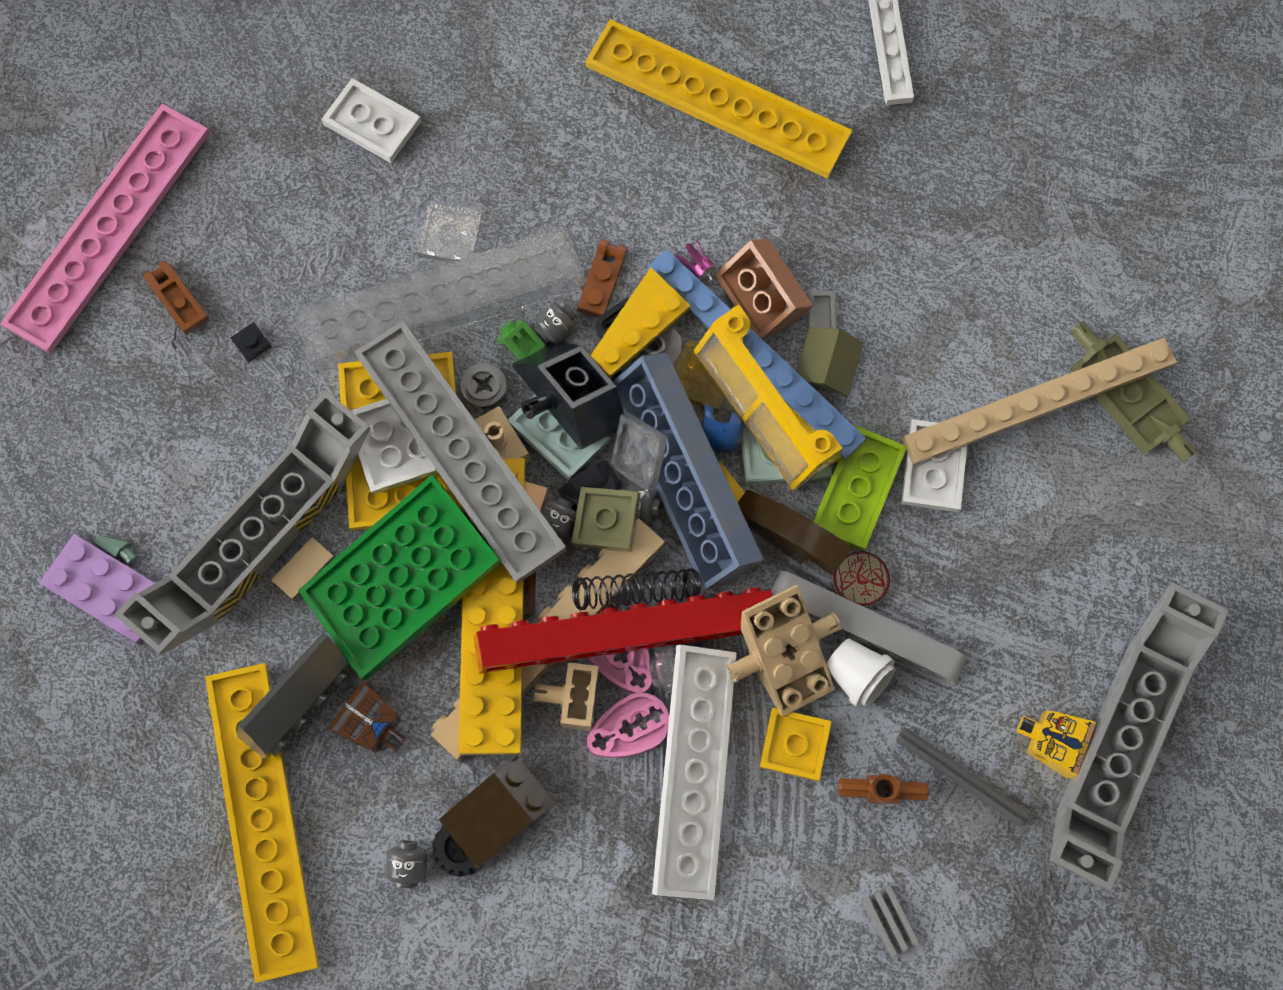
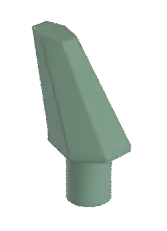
[94,535,138,565]

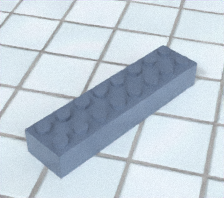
[613,353,764,591]

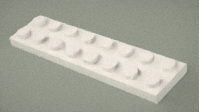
[652,645,737,900]

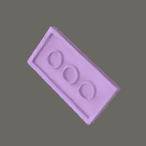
[39,534,155,645]

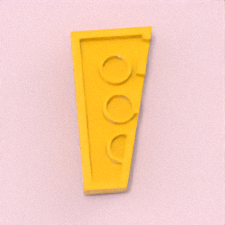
[590,267,690,379]

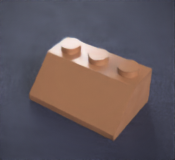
[714,239,813,340]

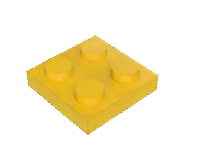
[759,707,831,782]

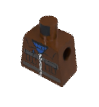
[328,681,406,753]

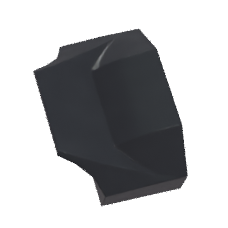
[558,460,622,513]

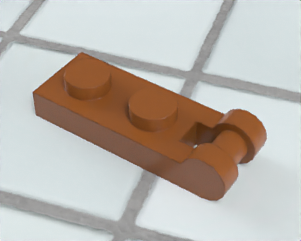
[577,239,628,318]
[142,260,210,335]

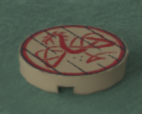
[831,550,891,608]

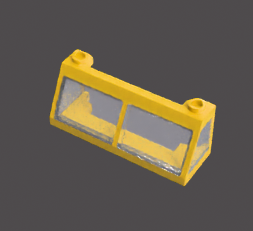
[694,304,842,491]

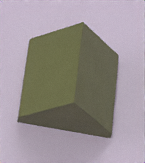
[796,327,864,398]

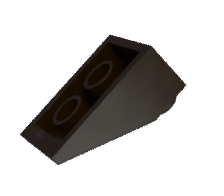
[439,756,556,869]

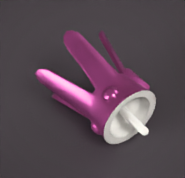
[675,240,715,280]

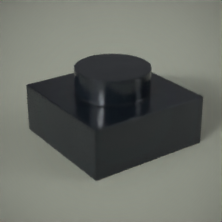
[230,322,272,363]

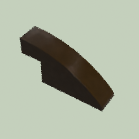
[738,490,853,575]

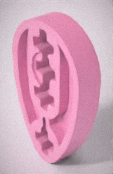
[588,649,652,694]
[587,693,669,759]

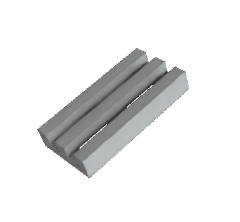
[862,886,919,957]

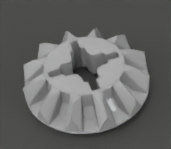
[460,363,506,408]

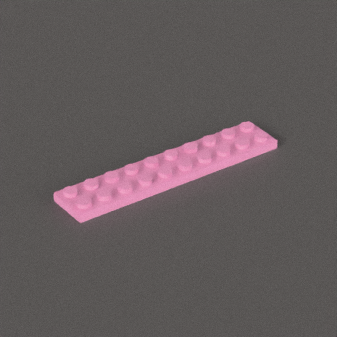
[0,104,210,355]

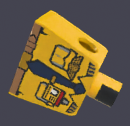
[1016,710,1096,779]

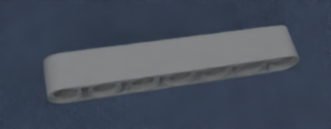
[771,571,967,686]

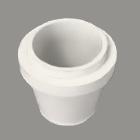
[826,638,896,708]

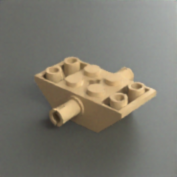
[727,585,842,716]

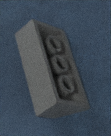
[237,632,349,760]

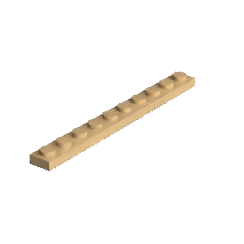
[902,337,1177,465]

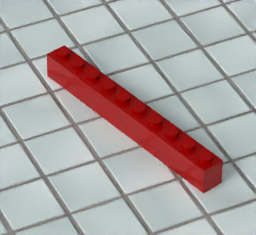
[474,587,772,674]

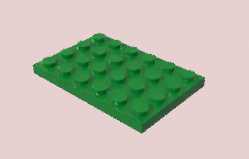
[298,474,502,681]

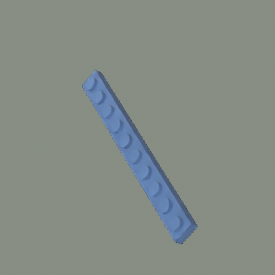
[647,249,866,461]

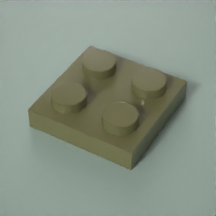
[571,487,640,552]

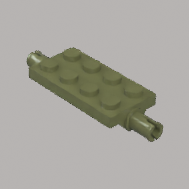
[1070,321,1197,463]

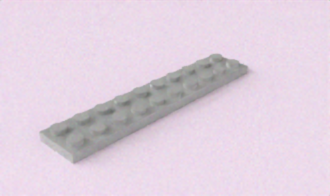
[354,320,567,584]

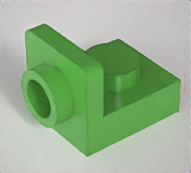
[496,320,545,360]

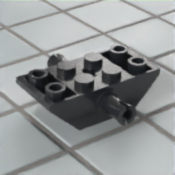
[512,343,626,450]

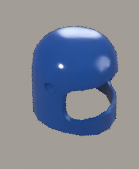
[702,404,743,453]

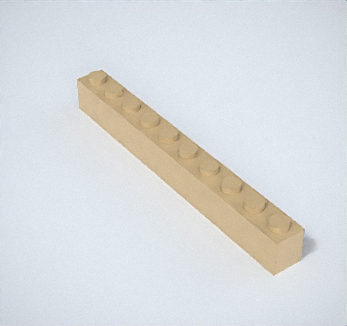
[431,518,665,763]

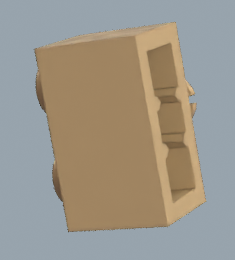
[475,406,530,464]
[534,662,599,731]

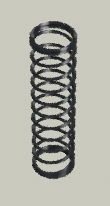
[572,568,701,611]

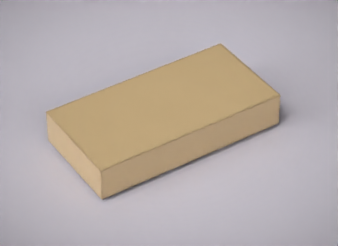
[271,537,335,601]

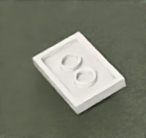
[321,78,421,163]
[901,419,967,513]

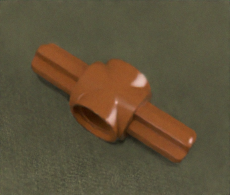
[837,774,929,805]

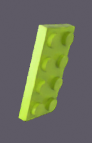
[813,425,906,551]

